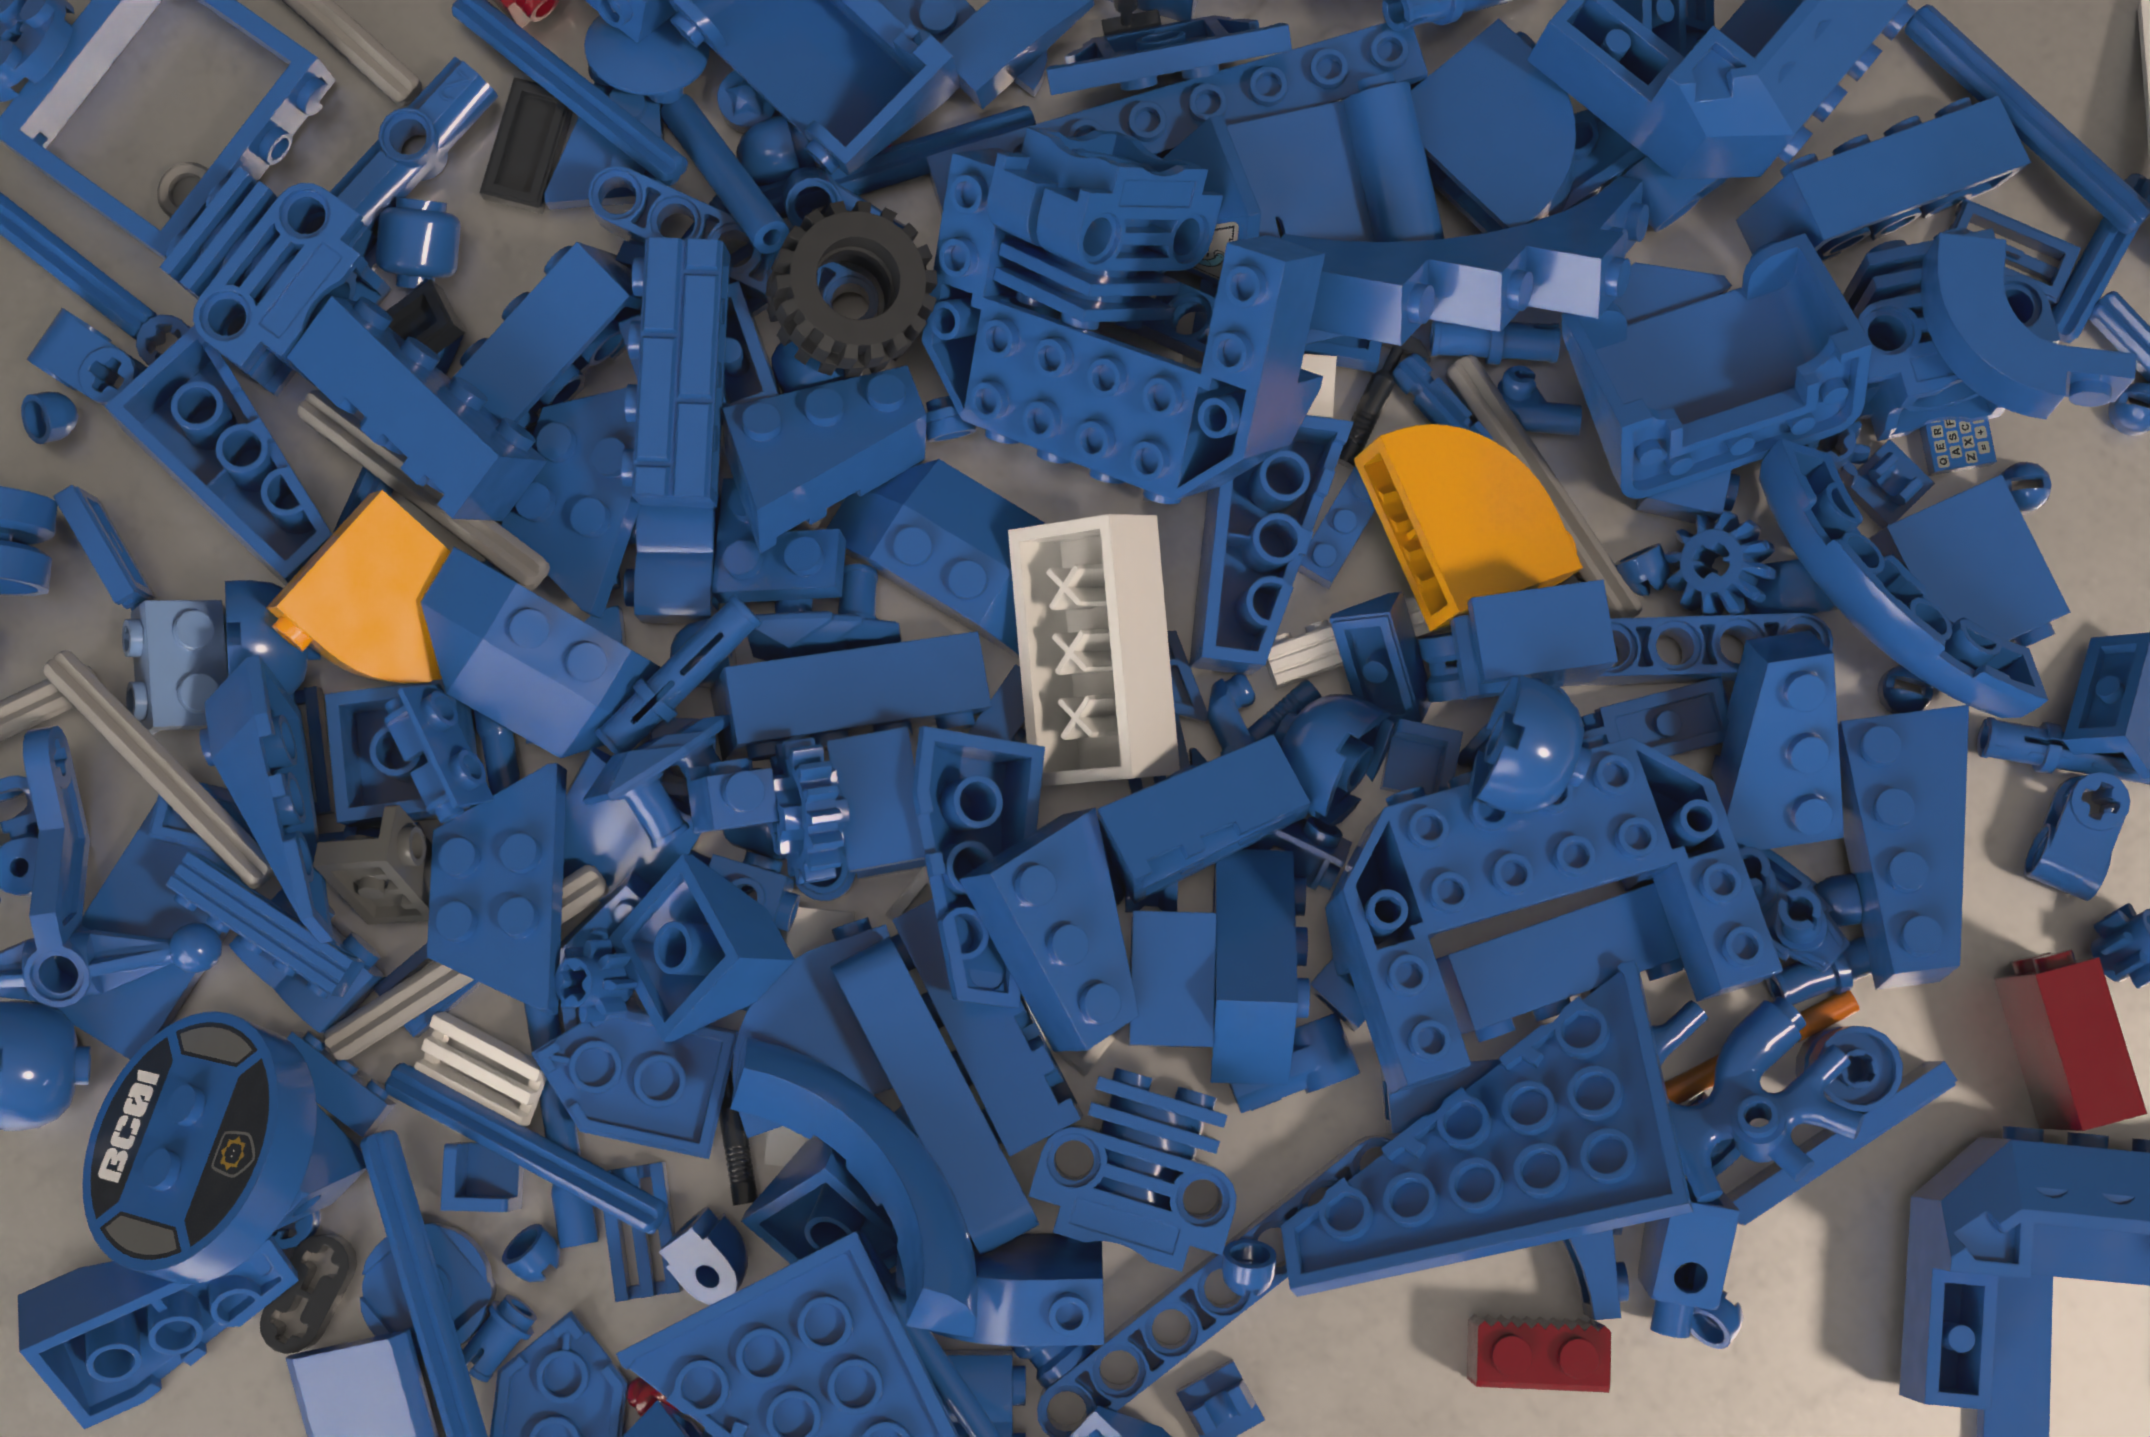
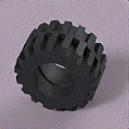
[766,200,938,378]

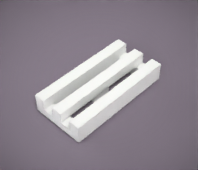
[414,1011,547,1127]

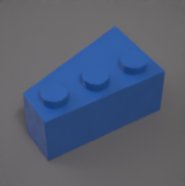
[722,365,927,554]
[1097,734,1311,904]
[1210,849,1310,1085]

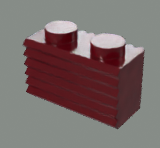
[1467,1314,1611,1393]

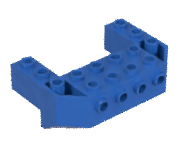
[1527,0,1917,179]
[921,148,1326,504]
[1325,734,1783,1095]
[1899,1126,2150,1410]

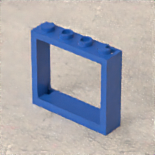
[0,0,336,260]

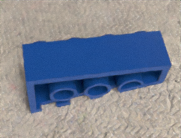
[1736,96,2031,262]
[287,296,548,521]
[1838,705,1969,990]

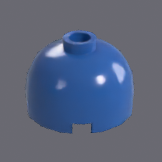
[225,580,321,696]
[1469,674,1592,814]
[1275,694,1394,827]
[0,1000,91,1131]

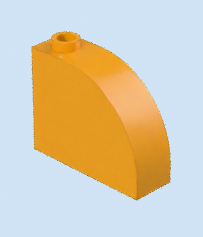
[1353,424,1583,632]
[266,490,450,683]

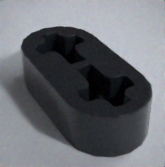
[260,1233,357,1354]

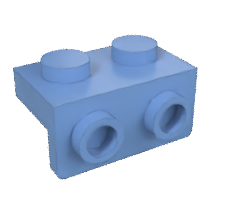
[122,600,228,735]

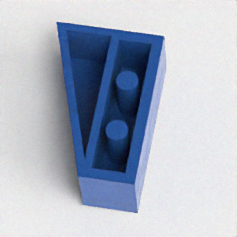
[1710,631,1844,850]
[959,807,1139,1052]

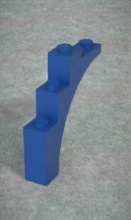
[1280,176,1649,346]

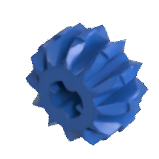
[1664,511,1777,616]

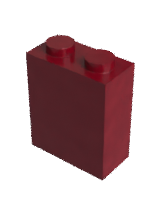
[1994,949,2147,1131]

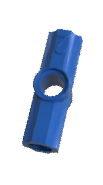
[330,57,498,233]

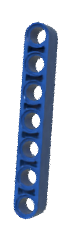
[1037,1135,1391,1437]

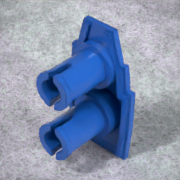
[747,564,902,661]
[583,714,730,849]
[1739,847,1850,973]

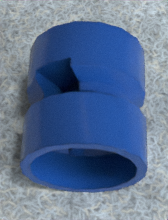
[1795,1026,1903,1112]

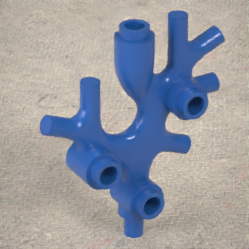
[1652,996,1864,1203]

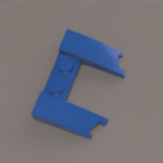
[878,0,1095,110]

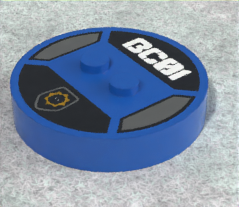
[82,1011,317,1284]

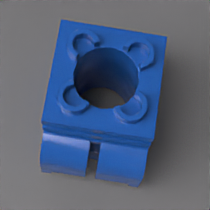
[987,127,1223,330]
[159,166,392,397]
[1843,227,2061,441]
[1028,1067,1237,1272]

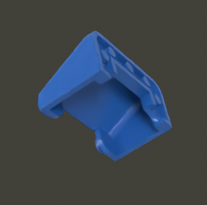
[668,0,961,175]
[1562,233,1872,499]

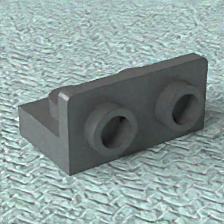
[313,805,432,925]

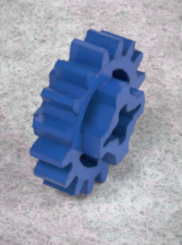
[767,738,850,884]

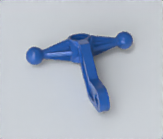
[0,726,222,1007]

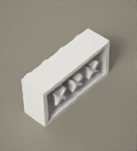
[1008,514,1180,786]

